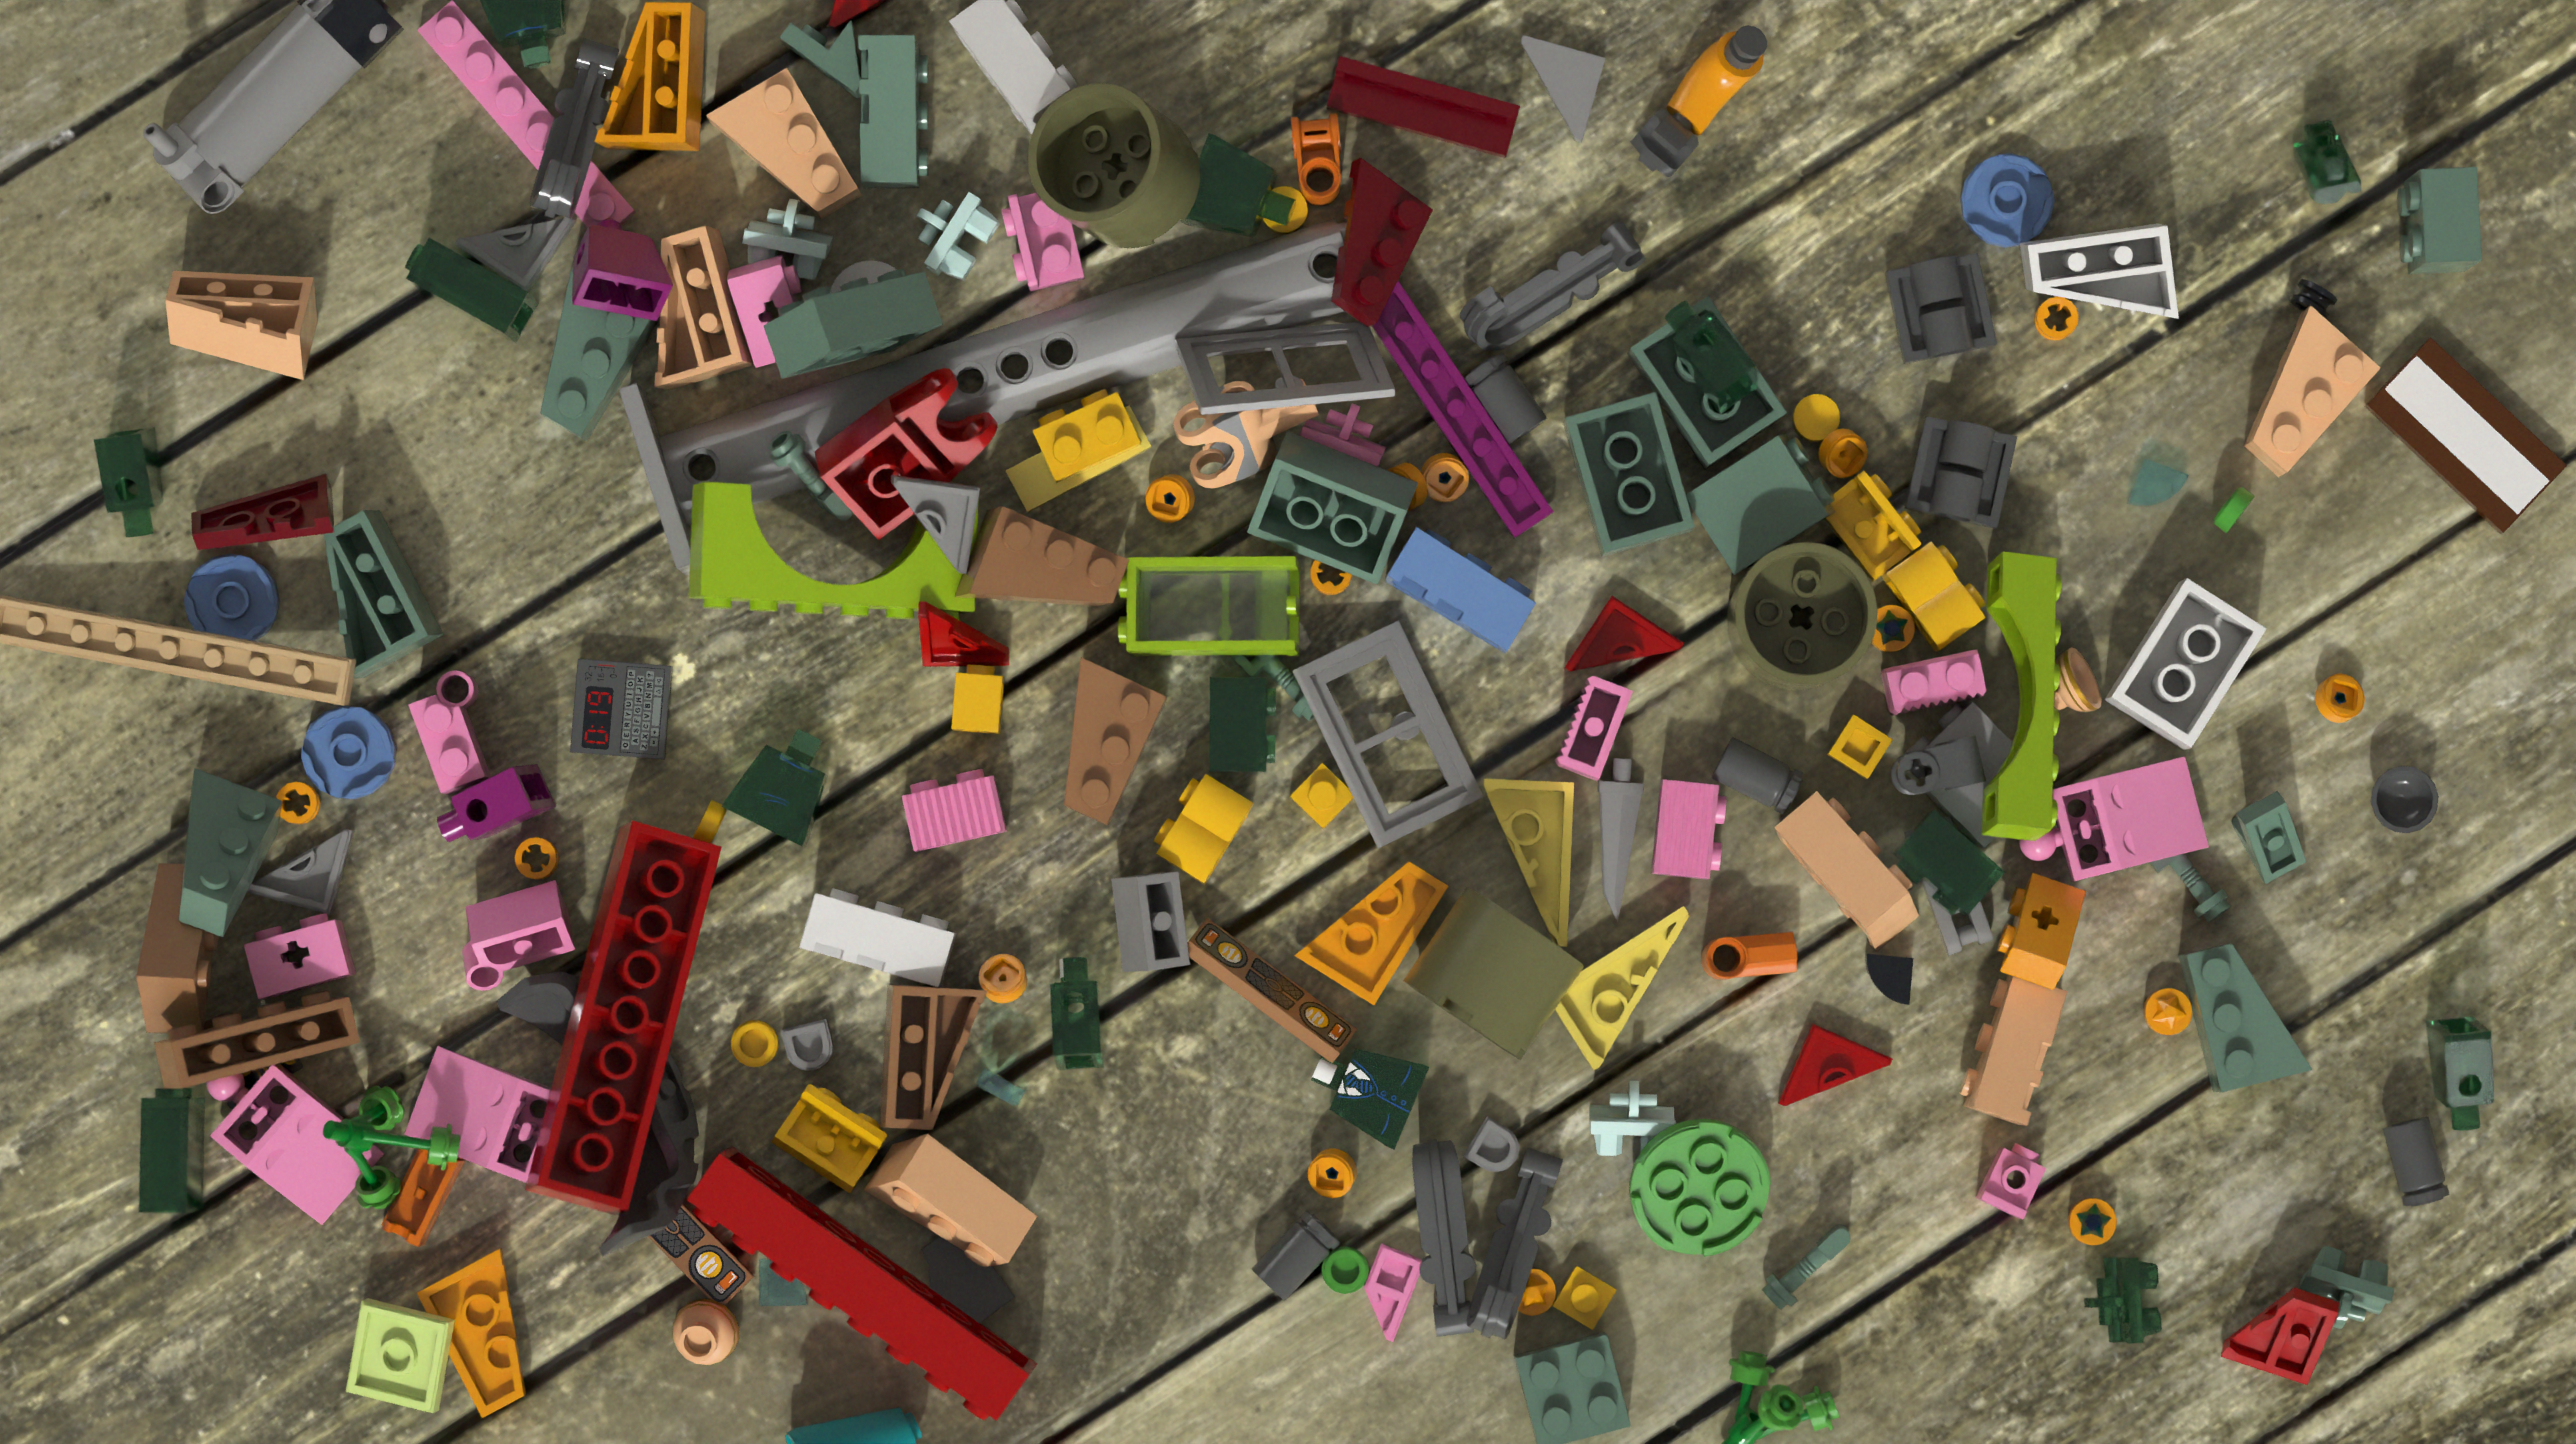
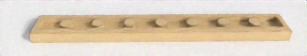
[0,595,356,706]

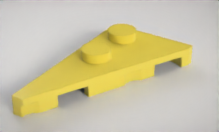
[1483,779,1574,947]
[1555,906,1689,1071]

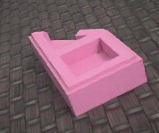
[1364,1243,1422,1342]

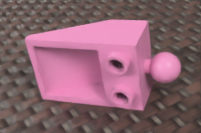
[2019,756,2209,882]
[404,1046,551,1183]
[207,1063,384,1225]

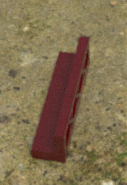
[1326,56,1520,158]

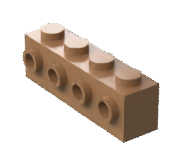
[154,990,360,1089]

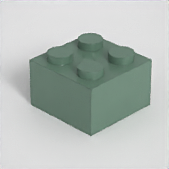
[2397,167,2482,274]
[1513,1332,1631,1444]

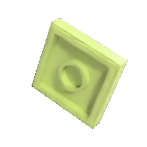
[346,1298,455,1413]

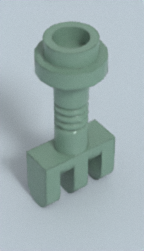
[768,430,853,521]
[1230,636,1315,721]
[2149,853,2231,923]
[1762,1224,1851,1310]

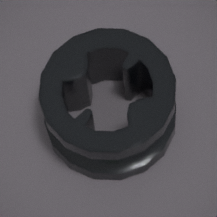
[2289,279,2337,319]

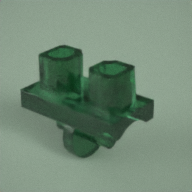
[2293,120,2361,204]
[2084,1257,2162,1344]

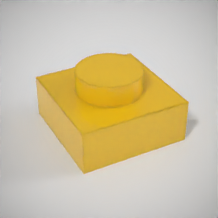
[1827,714,1893,780]
[1290,763,1353,829]
[1552,1265,1617,1330]

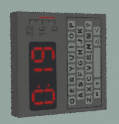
[570,659,673,760]

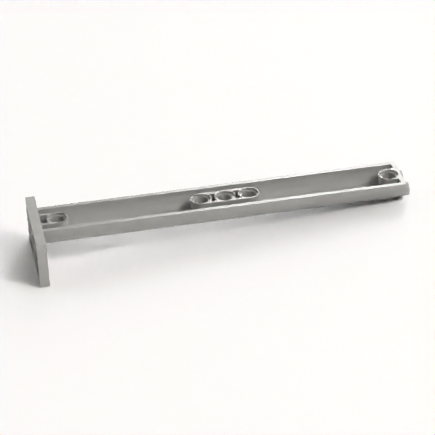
[619,218,1347,575]

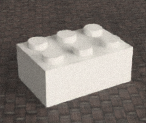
[2104,578,2267,750]

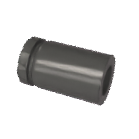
[1464,353,1547,444]
[1711,737,1803,814]
[2382,1117,2449,1207]
[1252,1211,1340,1301]

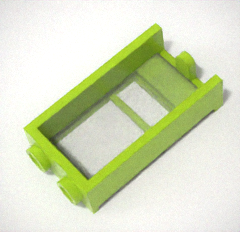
[1118,556,1300,657]

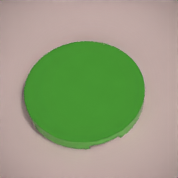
[1629,1119,1771,1257]

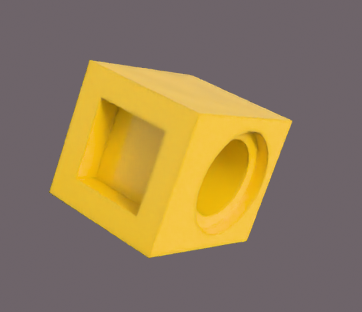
[951,665,1005,734]

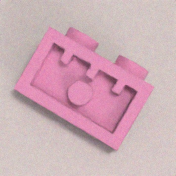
[1001,193,1085,292]

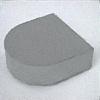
[781,1019,834,1071]
[1463,1116,1519,1172]

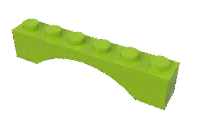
[1982,551,2062,841]

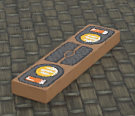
[1187,917,1357,1063]
[648,1204,755,1305]

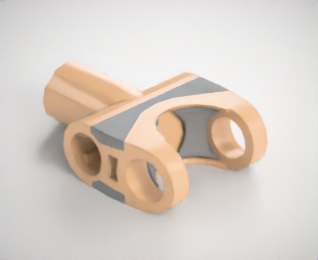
[1173,378,1319,488]

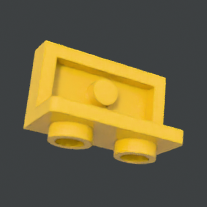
[1032,389,1141,483]
[1824,470,1921,581]
[771,1084,887,1193]

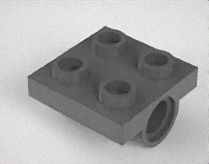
[1885,253,1997,364]
[1904,416,2017,529]

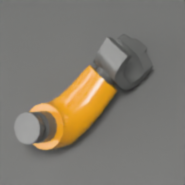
[1631,25,1767,177]

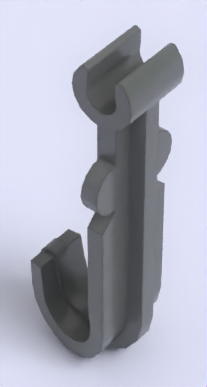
[530,38,619,219]
[1460,222,1646,351]
[1412,1139,1476,1337]
[1467,1147,1563,1339]

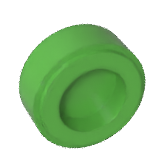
[2213,487,2255,533]
[1322,1246,1369,1294]

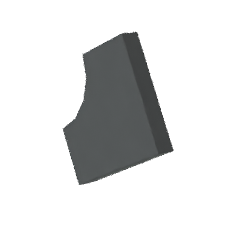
[921,1236,1015,1323]

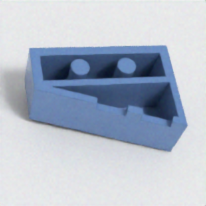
[1385,527,1536,654]

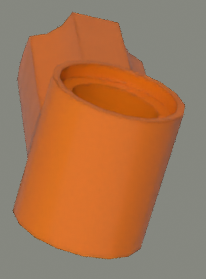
[1701,932,1798,980]

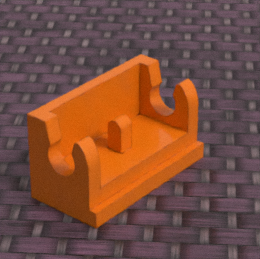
[381,1149,465,1247]

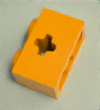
[1997,873,2086,990]

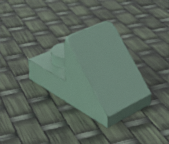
[780,21,861,99]
[2231,791,2306,884]

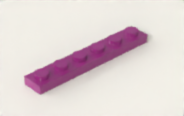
[1371,281,1554,539]

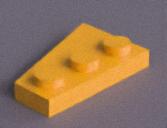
[1294,861,1448,1006]
[417,1248,526,1418]

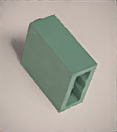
[1686,433,1835,575]

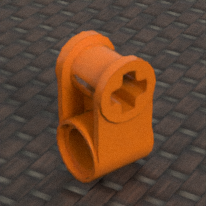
[1291,113,1341,206]

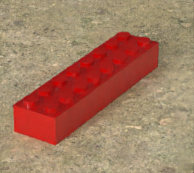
[525,820,722,1215]
[687,1146,1038,1421]

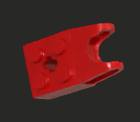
[814,368,998,540]

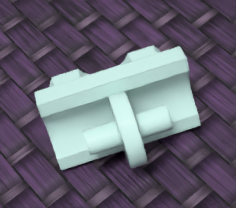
[916,192,1000,281]
[742,199,833,280]
[1589,1080,1676,1156]

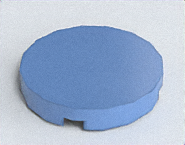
[1960,153,2055,248]
[184,554,280,641]
[301,706,397,799]

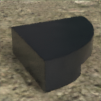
[1865,954,1914,1005]

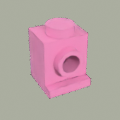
[1976,1143,2046,1220]

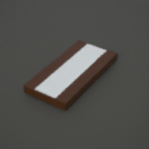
[2364,337,2567,534]

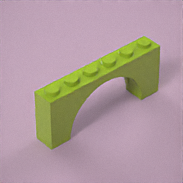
[689,482,979,620]

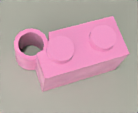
[408,670,491,795]
[462,880,575,991]

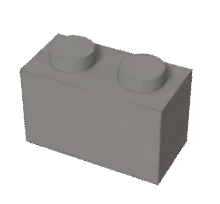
[1111,871,1190,972]

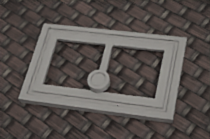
[1175,322,1395,415]
[1292,620,1484,848]

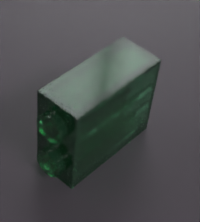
[405,238,539,344]
[139,1088,205,1213]

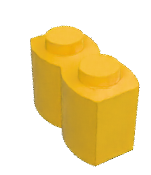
[1881,541,1985,652]
[1153,774,1254,885]

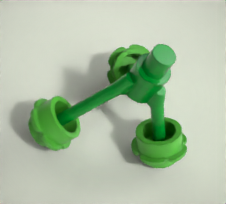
[323,1085,460,1209]
[1721,1351,1839,1444]

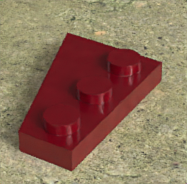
[1331,158,1433,327]
[191,474,334,550]

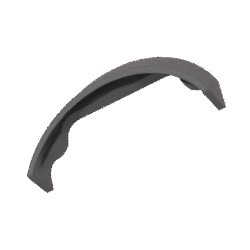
[496,971,699,1257]

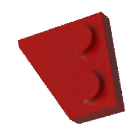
[2221,1287,2340,1385]

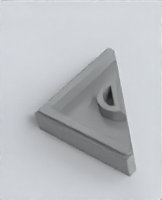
[1520,35,1605,143]
[455,217,576,293]
[891,475,980,574]
[247,829,355,915]

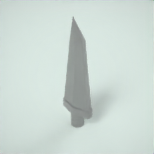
[1597,758,1644,922]

